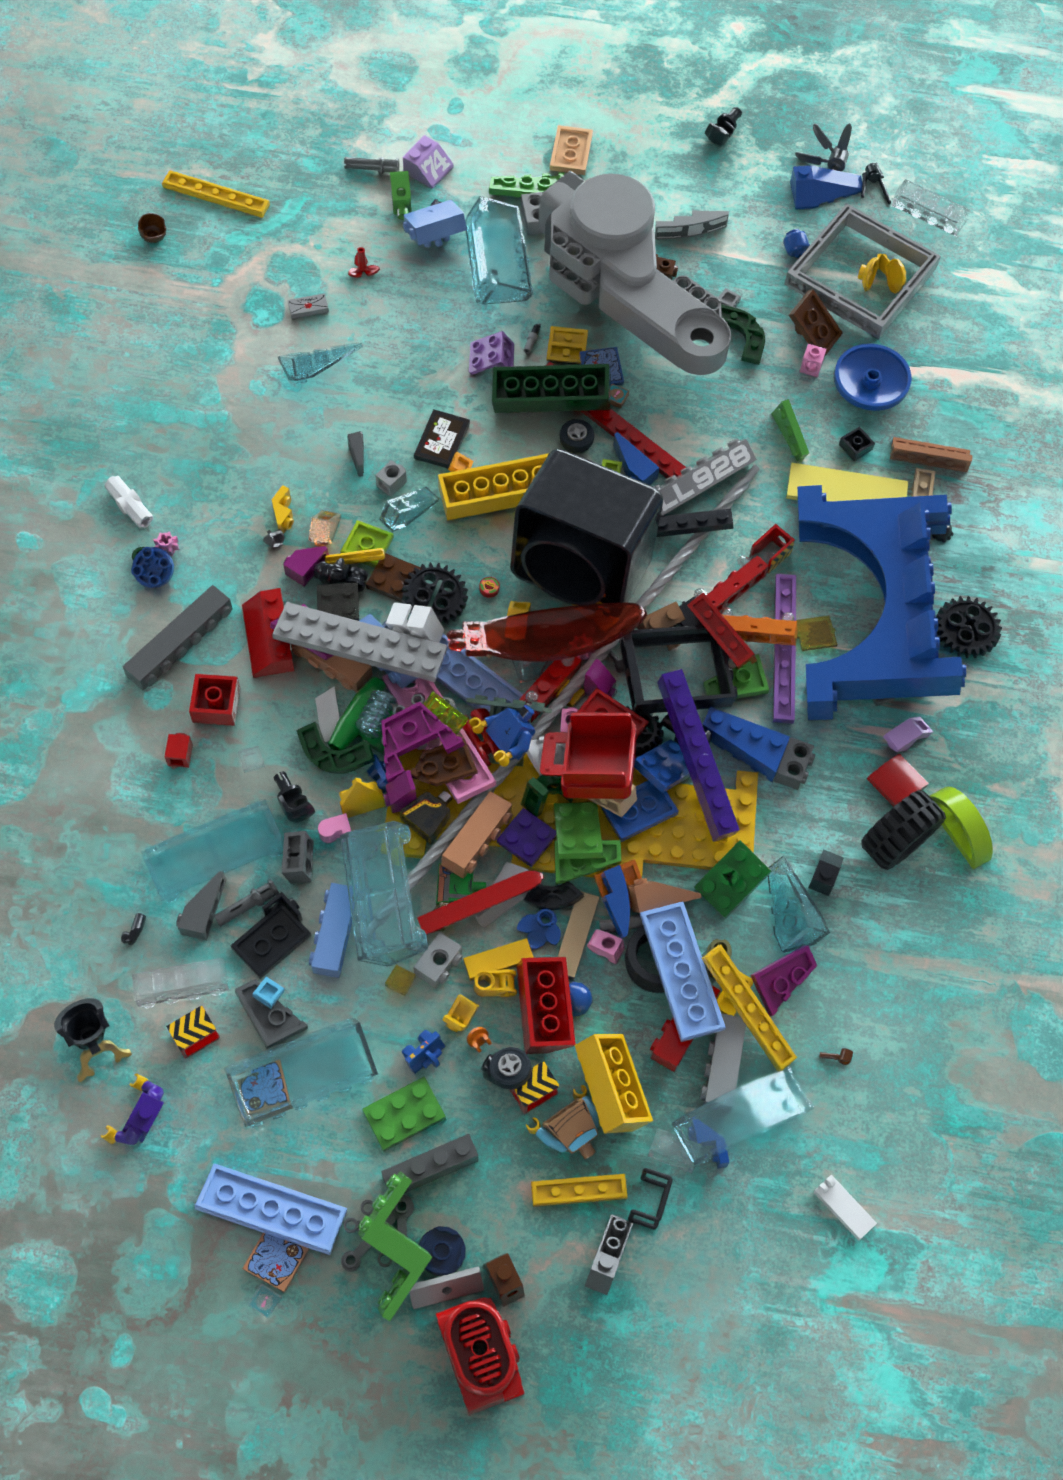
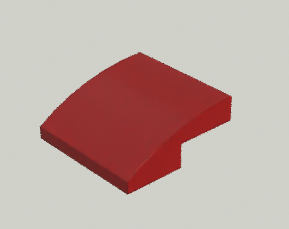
[867,753,929,807]

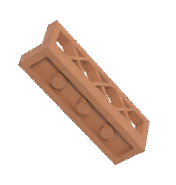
[890,437,972,472]

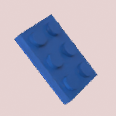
[634,739,690,793]
[600,781,679,842]

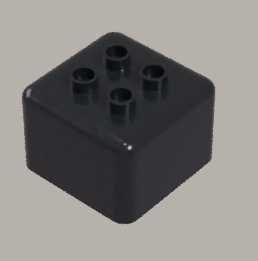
[510,449,663,619]

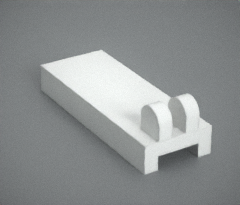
[814,1175,877,1241]

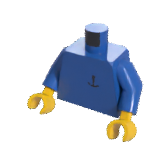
[469,705,535,767]

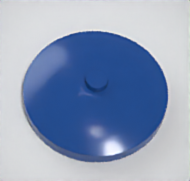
[834,344,912,411]

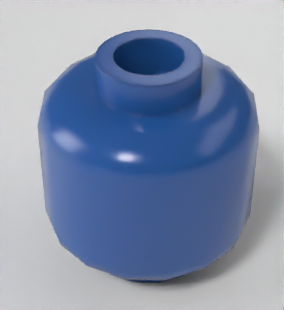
[783,229,810,259]

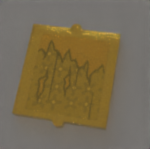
[796,615,838,651]

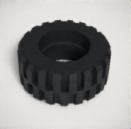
[861,790,946,870]

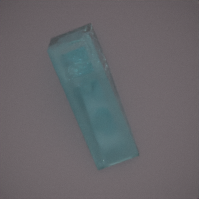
[379,487,440,532]

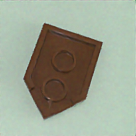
[411,738,478,787]

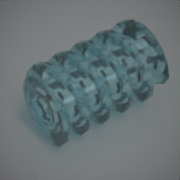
[355,690,397,738]

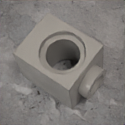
[375,460,407,497]

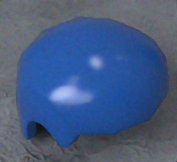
[569,982,593,1017]

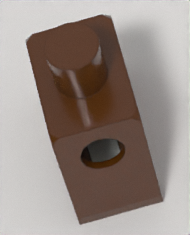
[483,1253,525,1307]

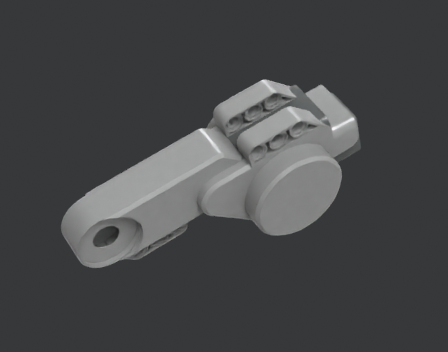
[539,171,731,375]

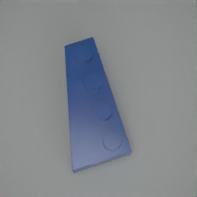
[702,707,790,783]

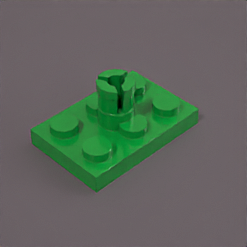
[694,840,772,918]

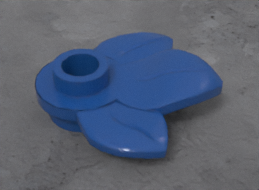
[517,909,561,950]

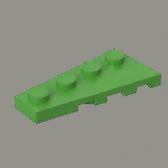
[489,172,564,197]

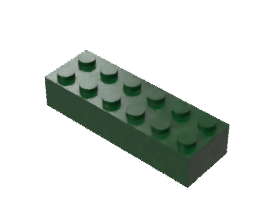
[492,364,611,413]

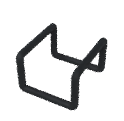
[628,1168,673,1229]

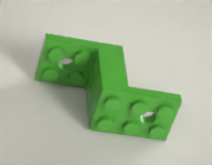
[358,1171,432,1321]

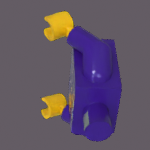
[101,1073,164,1145]

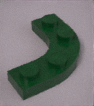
[721,304,765,365]
[296,722,376,774]

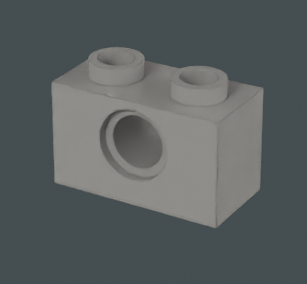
[413,932,463,988]

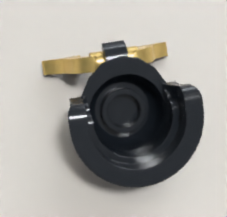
[54,998,132,1082]

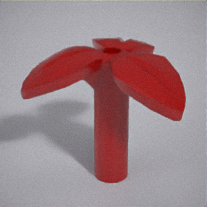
[348,247,380,278]

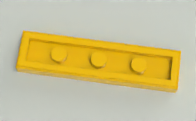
[531,1174,628,1207]

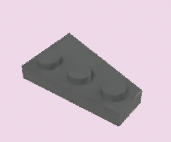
[235,979,308,1049]

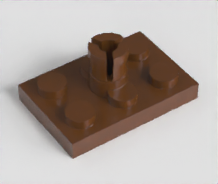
[789,289,843,356]

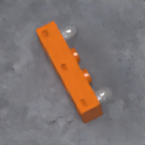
[721,607,798,646]

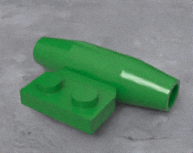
[328,677,394,754]

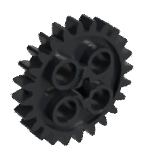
[402,562,468,624]
[936,596,1002,659]

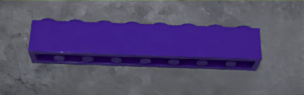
[657,669,740,842]

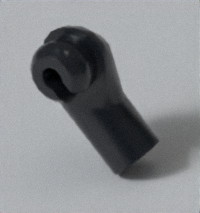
[121,913,146,945]

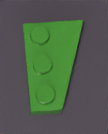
[703,654,769,699]
[554,840,621,885]

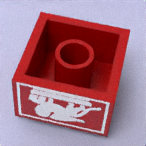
[189,674,241,726]

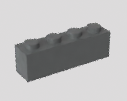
[381,1134,478,1193]

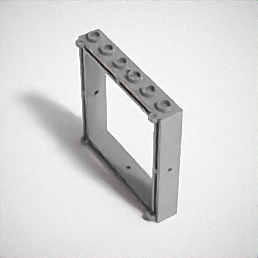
[784,203,941,339]

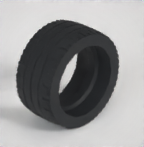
[625,926,665,993]

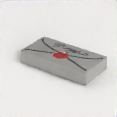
[288,293,329,319]

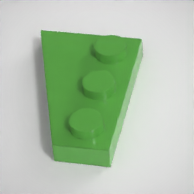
[771,399,809,461]

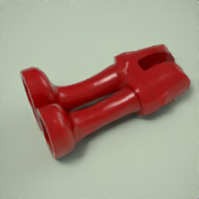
[458,708,500,767]

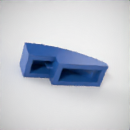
[601,865,630,939]

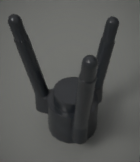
[861,162,891,204]

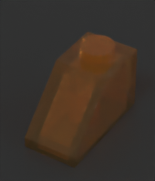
[308,510,341,547]

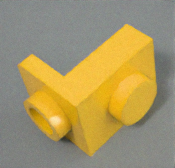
[442,994,480,1032]

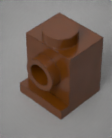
[656,254,679,280]

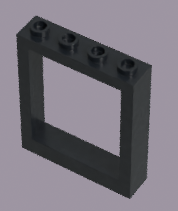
[619,625,738,714]

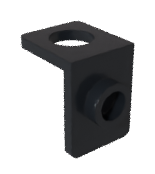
[262,892,303,922]

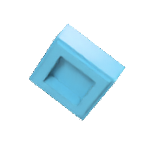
[252,977,285,1009]

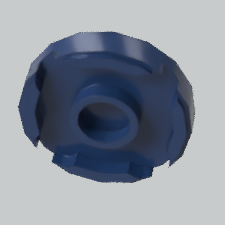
[419,1226,466,1276]

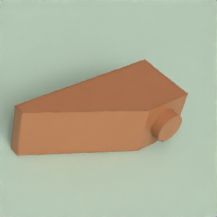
[628,878,702,913]

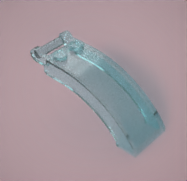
[672,1066,815,1166]

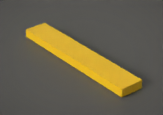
[162,170,270,218]
[701,945,797,1071]

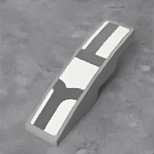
[655,210,729,239]

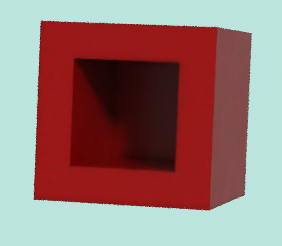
[165,733,193,768]

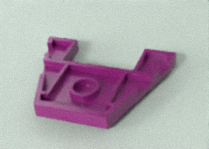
[381,702,465,783]

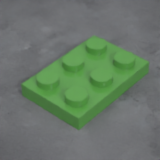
[554,802,603,859]
[362,1076,446,1152]

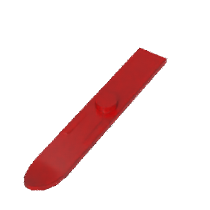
[417,871,544,936]

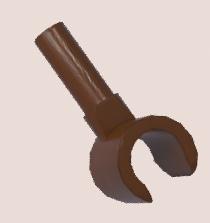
[819,1048,853,1065]

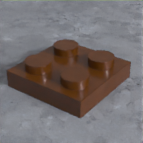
[366,553,420,603]

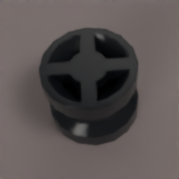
[344,567,368,592]

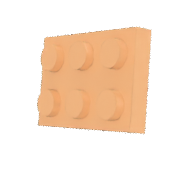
[550,125,593,175]

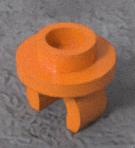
[467,1027,492,1053]

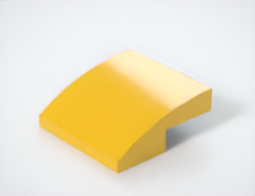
[546,326,588,364]

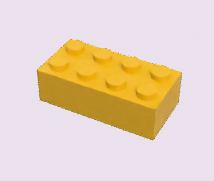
[574,1034,653,1134]

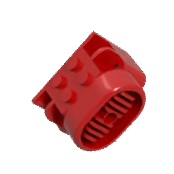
[435,1297,525,1416]

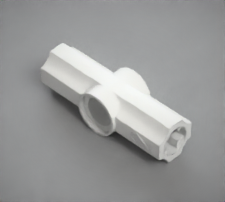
[104,476,153,528]

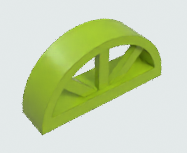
[929,786,993,869]

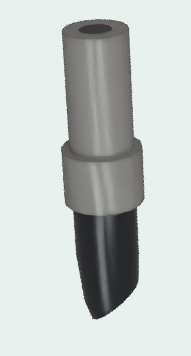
[524,324,541,354]

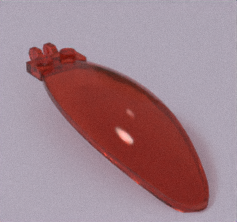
[447,602,647,662]

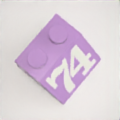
[403,135,454,189]

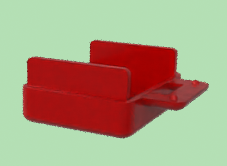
[540,713,637,799]

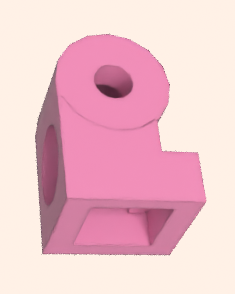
[318,813,353,843]
[587,929,625,964]

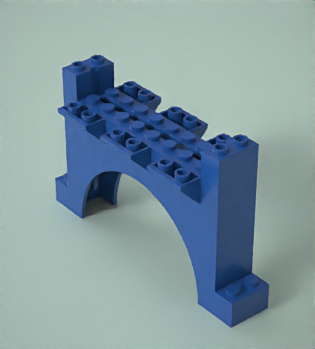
[797,485,966,721]

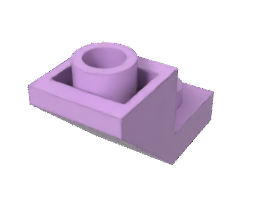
[883,717,933,752]

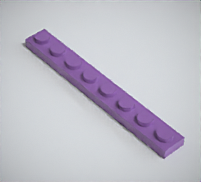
[773,574,796,724]

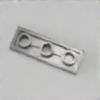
[409,1266,484,1309]

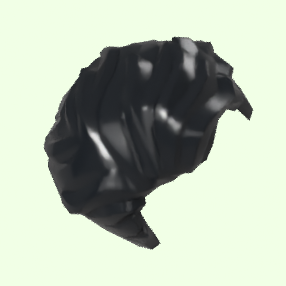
[313,558,350,586]

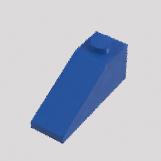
[613,432,659,485]

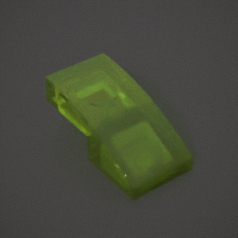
[423,691,469,735]

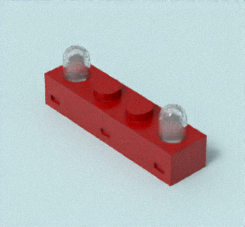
[694,555,769,612]
[519,649,582,723]

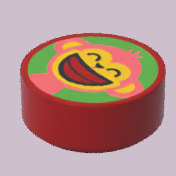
[479,577,500,598]

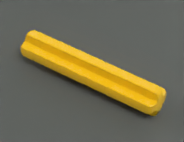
[325,548,385,565]

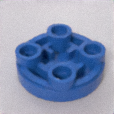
[131,547,174,588]

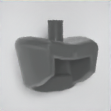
[263,529,284,548]

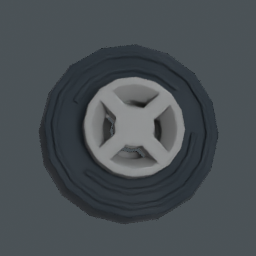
[559,419,594,453]
[489,1047,532,1090]

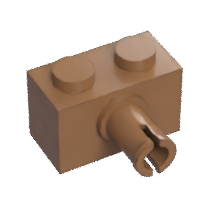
[635,601,685,651]

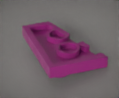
[750,945,817,1016]

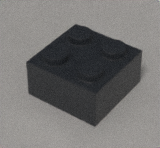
[839,426,875,461]

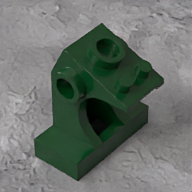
[521,775,574,817]

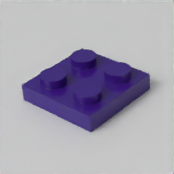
[497,808,556,868]

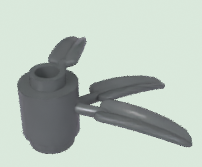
[795,123,852,171]

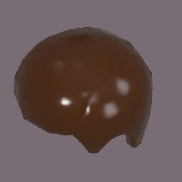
[138,213,167,243]

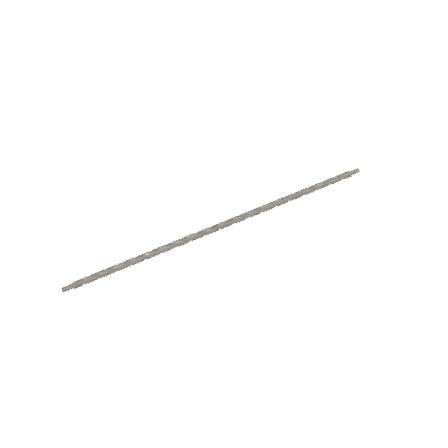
[360,465,760,941]

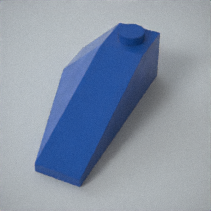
[790,166,862,210]

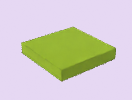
[340,520,394,568]

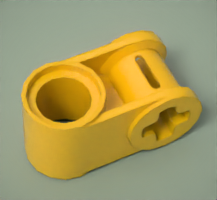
[473,969,517,997]

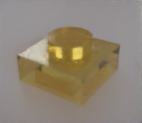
[385,964,416,996]

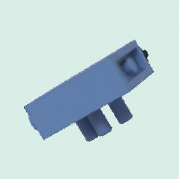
[403,199,467,248]

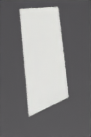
[315,686,339,742]

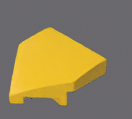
[339,778,385,818]

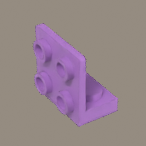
[469,331,514,375]

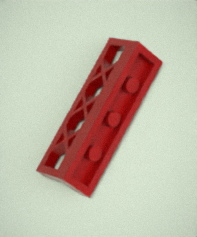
[687,592,757,669]

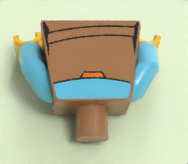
[526,1085,599,1159]

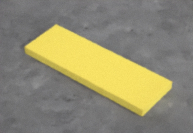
[786,462,908,502]

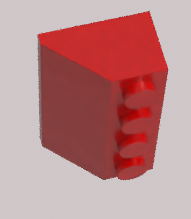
[242,588,295,678]
[517,957,576,1054]

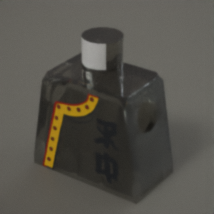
[400,791,452,845]

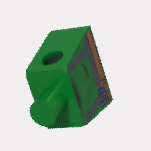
[436,863,486,909]

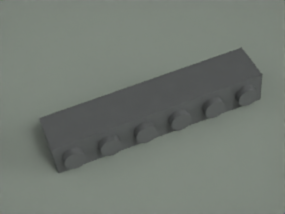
[122,585,233,691]

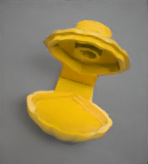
[858,254,906,294]

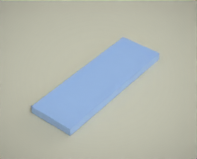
[436,634,523,712]
[640,901,726,1042]
[195,1164,347,1255]

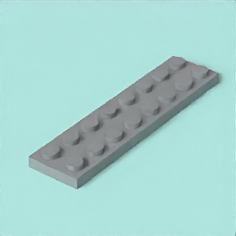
[273,602,447,682]

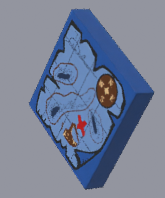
[579,347,624,385]

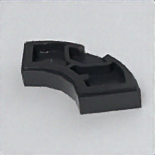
[523,881,584,910]

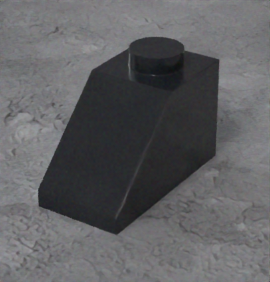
[808,849,844,896]

